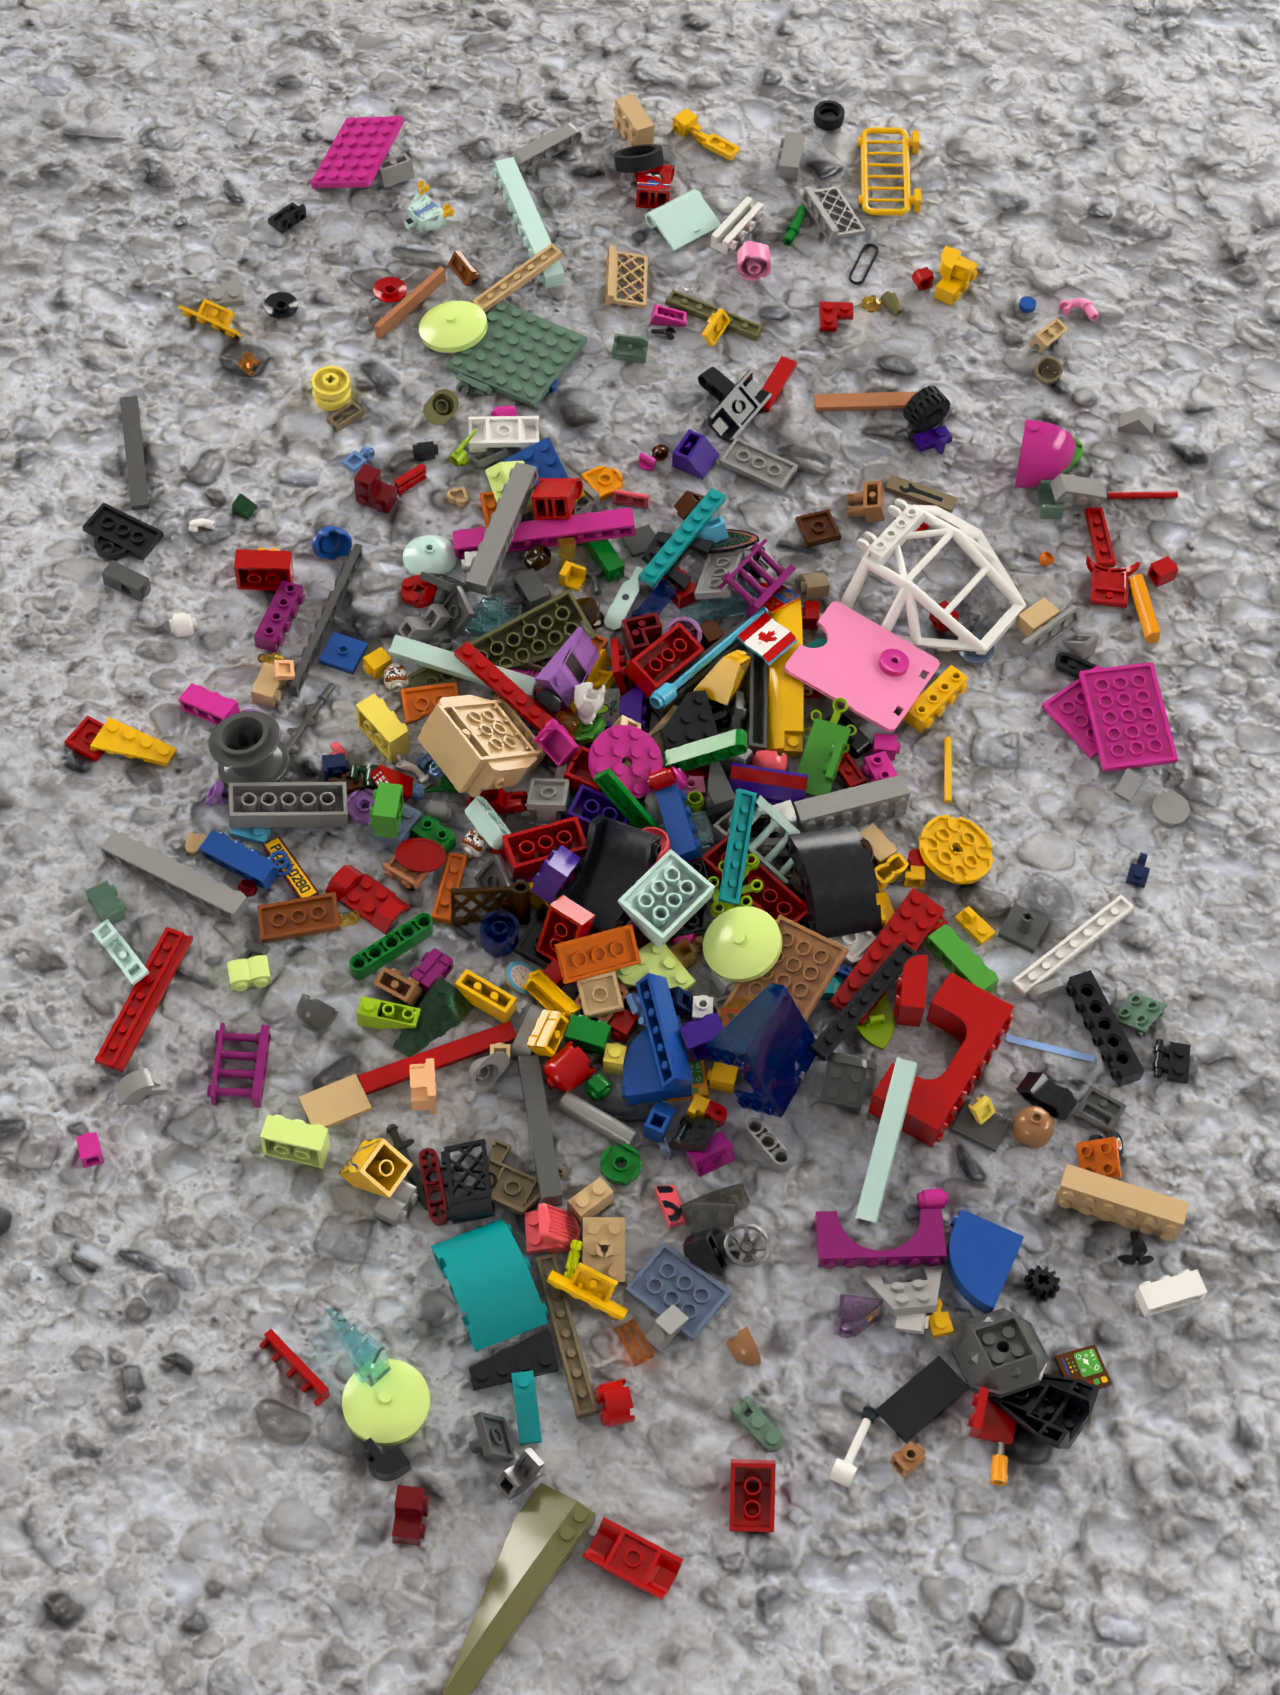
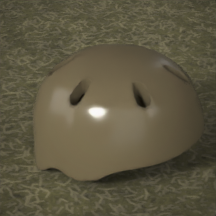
[1035,356,1063,385]

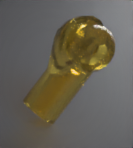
[257,652,284,665]
[339,911,360,927]

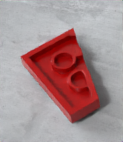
[610,638,629,697]

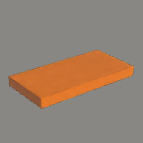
[554,924,641,984]

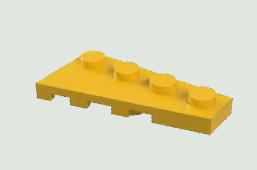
[90,717,177,767]

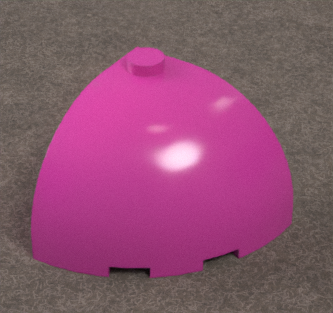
[1015,419,1076,488]

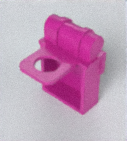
[534,718,580,766]

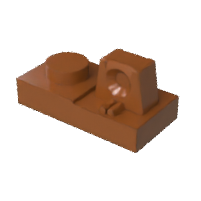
[448,251,480,285]

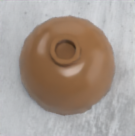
[1012,1106,1054,1148]

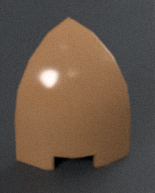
[726,1327,761,1366]

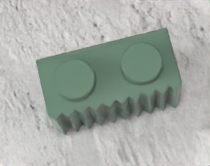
[85,880,127,925]

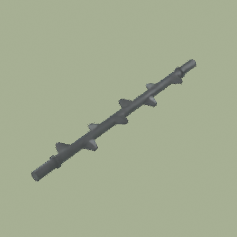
[285,683,335,754]

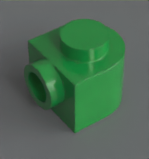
[586,1073,613,1102]

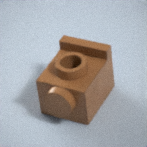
[890,1441,926,1479]

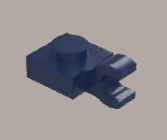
[1125,851,1150,888]

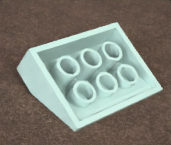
[617,849,715,948]

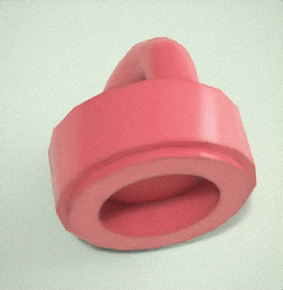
[329,741,347,757]

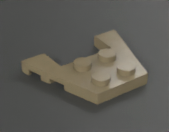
[485,1138,567,1216]

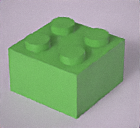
[369,782,404,839]

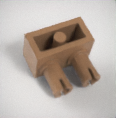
[847,480,885,523]

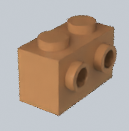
[373,966,423,1007]

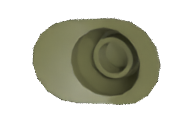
[423,389,459,425]

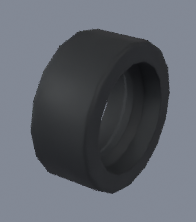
[813,100,845,131]

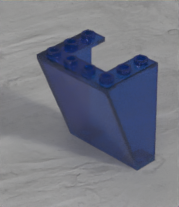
[706,983,816,1118]

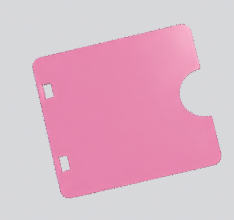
[784,602,940,732]

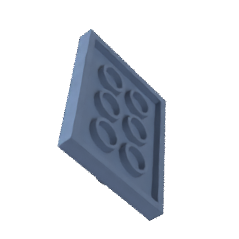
[625,1242,732,1342]

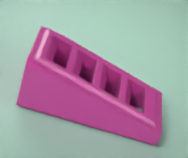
[650,304,687,327]

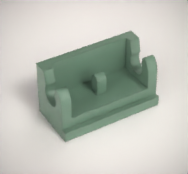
[612,333,649,363]

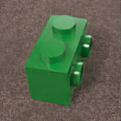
[411,814,456,855]
[564,1014,611,1055]

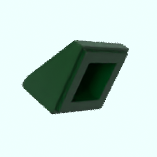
[232,494,257,520]

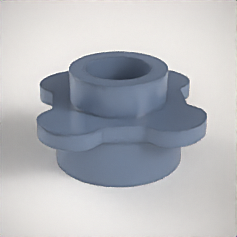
[658,1137,674,1160]

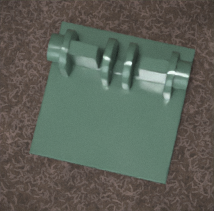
[1115,992,1167,1038]

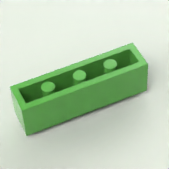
[926,924,999,993]

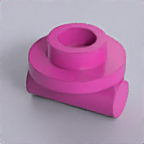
[639,452,657,471]

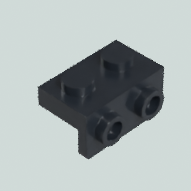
[268,202,307,234]

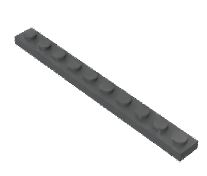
[288,543,363,697]

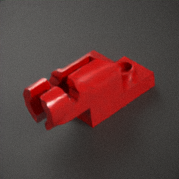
[466,788,528,816]

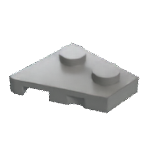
[208,276,245,307]

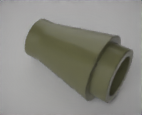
[881,290,903,316]

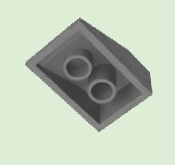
[703,761,735,825]

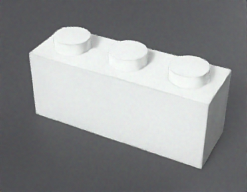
[1135,1269,1207,1317]

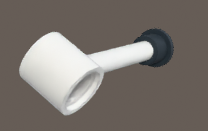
[828,1406,880,1488]

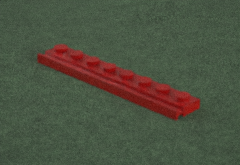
[95,927,193,1073]

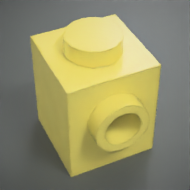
[603,1043,627,1075]

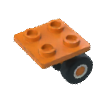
[1076,1132,1123,1179]

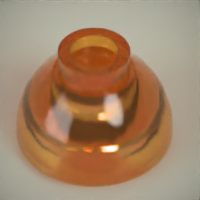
[555,711,580,734]

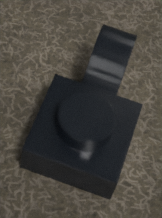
[750,819,779,838]

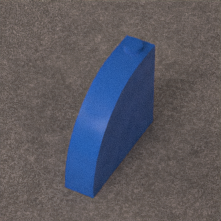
[620,1016,692,1106]
[947,1209,1024,1314]

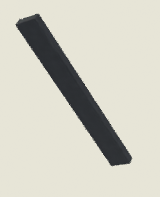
[809,941,918,1062]

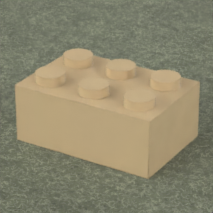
[613,94,655,147]

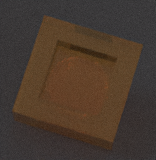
[238,351,261,376]

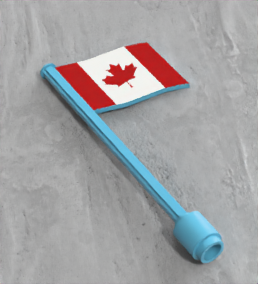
[649,606,797,709]

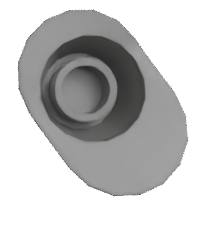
[469,1052,509,1093]

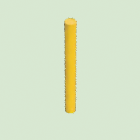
[944,737,952,804]

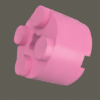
[737,241,771,281]

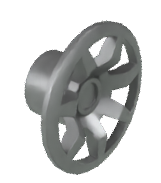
[724,1224,770,1267]

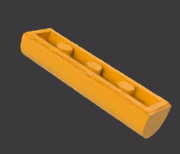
[1128,574,1160,643]

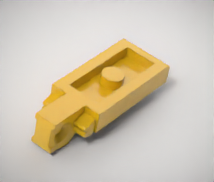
[696,131,740,161]

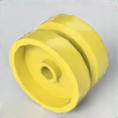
[311,366,351,411]

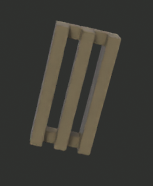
[326,401,365,432]

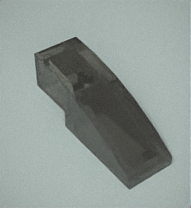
[680,1183,750,1226]

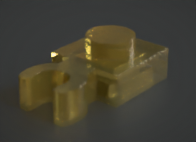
[557,537,576,569]

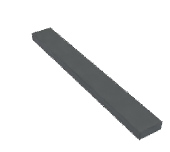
[120,396,150,510]

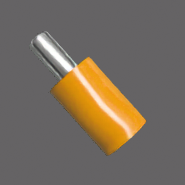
[990,1442,1008,1486]

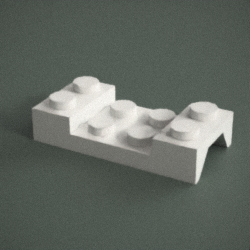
[468,416,540,453]

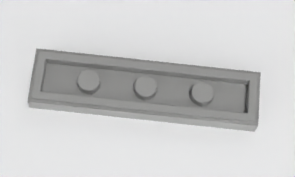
[1022,605,1080,658]

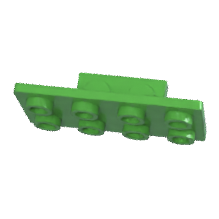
[797,718,851,796]

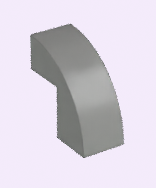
[398,604,451,641]

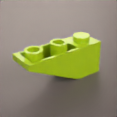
[356,996,421,1029]

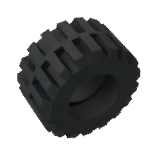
[903,385,951,433]

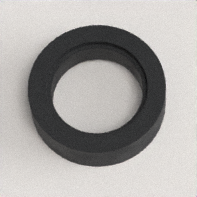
[614,144,664,173]

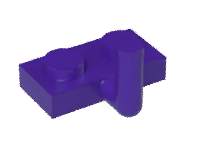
[913,425,953,454]

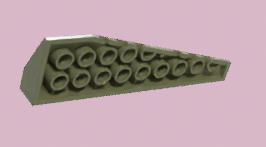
[408,589,597,687]
[442,1483,596,1695]

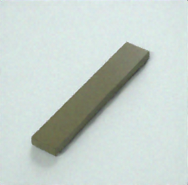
[665,290,764,341]

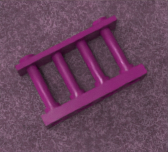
[718,539,796,618]
[207,1022,271,1108]

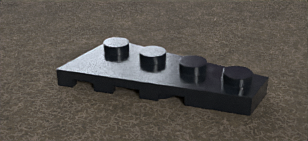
[469,1328,559,1391]

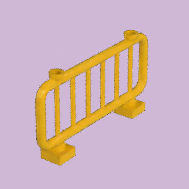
[857,127,921,216]

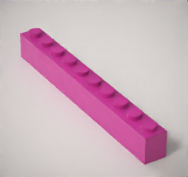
[453,507,636,559]

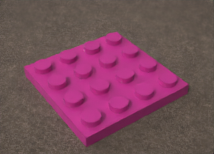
[1041,665,1101,759]

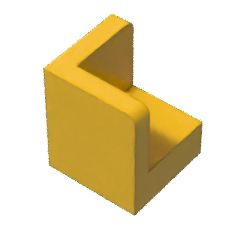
[559,561,586,592]

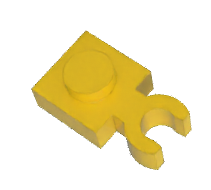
[928,1298,954,1339]

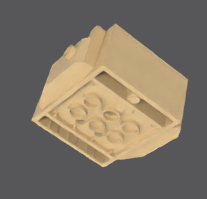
[417,695,547,797]

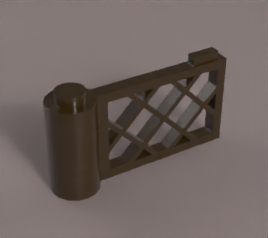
[451,881,531,926]

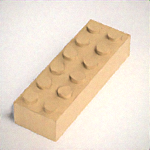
[1054,1164,1189,1242]

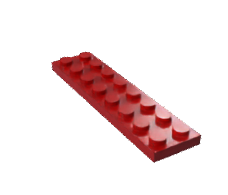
[828,887,946,1027]

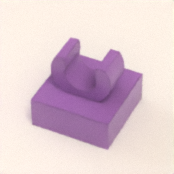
[205,781,228,807]

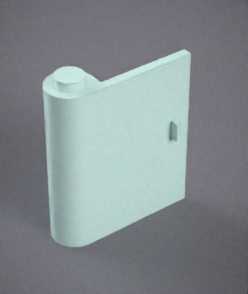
[645,189,721,251]

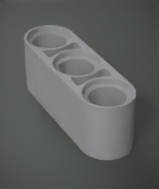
[510,1004,547,1057]
[745,1117,790,1173]

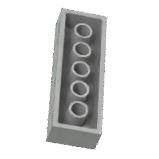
[793,775,910,833]
[228,782,348,828]

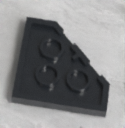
[660,690,718,751]

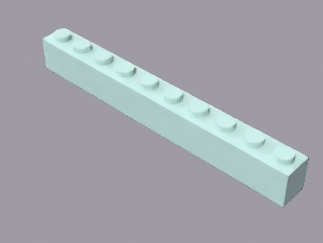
[493,157,565,289]

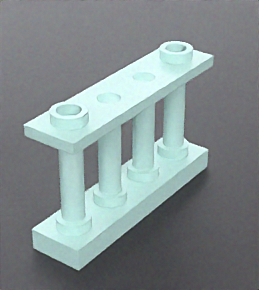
[729,795,801,884]

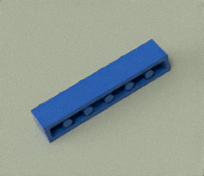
[636,973,694,1092]

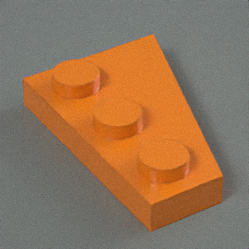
[400,682,459,726]

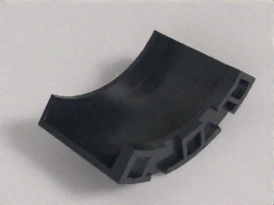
[554,814,662,932]
[785,825,881,938]

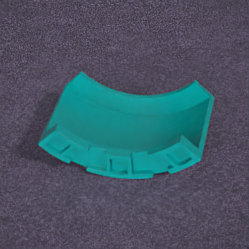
[431,1219,549,1352]

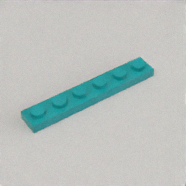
[718,788,757,906]

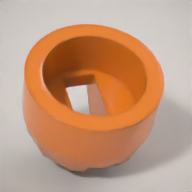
[1039,551,1055,567]

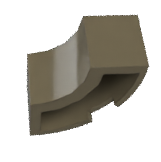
[795,571,830,599]

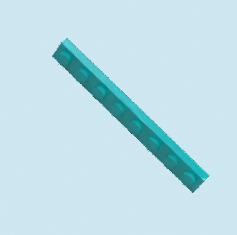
[638,488,727,588]

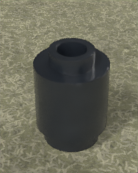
[412,441,439,460]
[534,687,562,714]

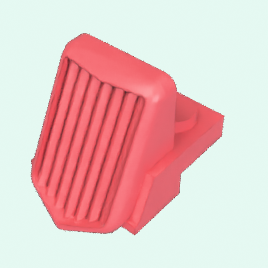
[525,1203,582,1255]

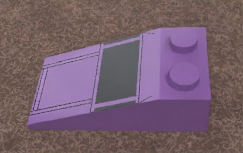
[535,627,600,707]

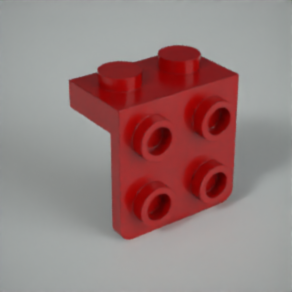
[967,1386,1017,1446]

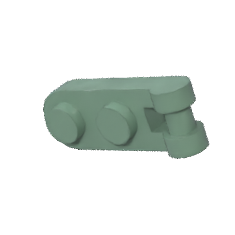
[730,1396,783,1453]

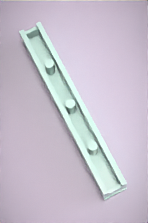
[388,634,537,699]
[855,1057,918,1225]

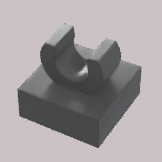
[244,940,270,959]

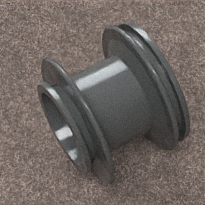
[208,711,290,788]

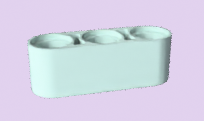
[464,796,511,850]

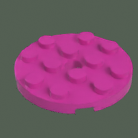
[588,725,663,799]

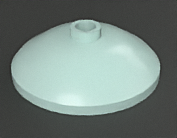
[403,535,457,575]

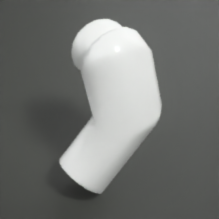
[188,518,216,532]

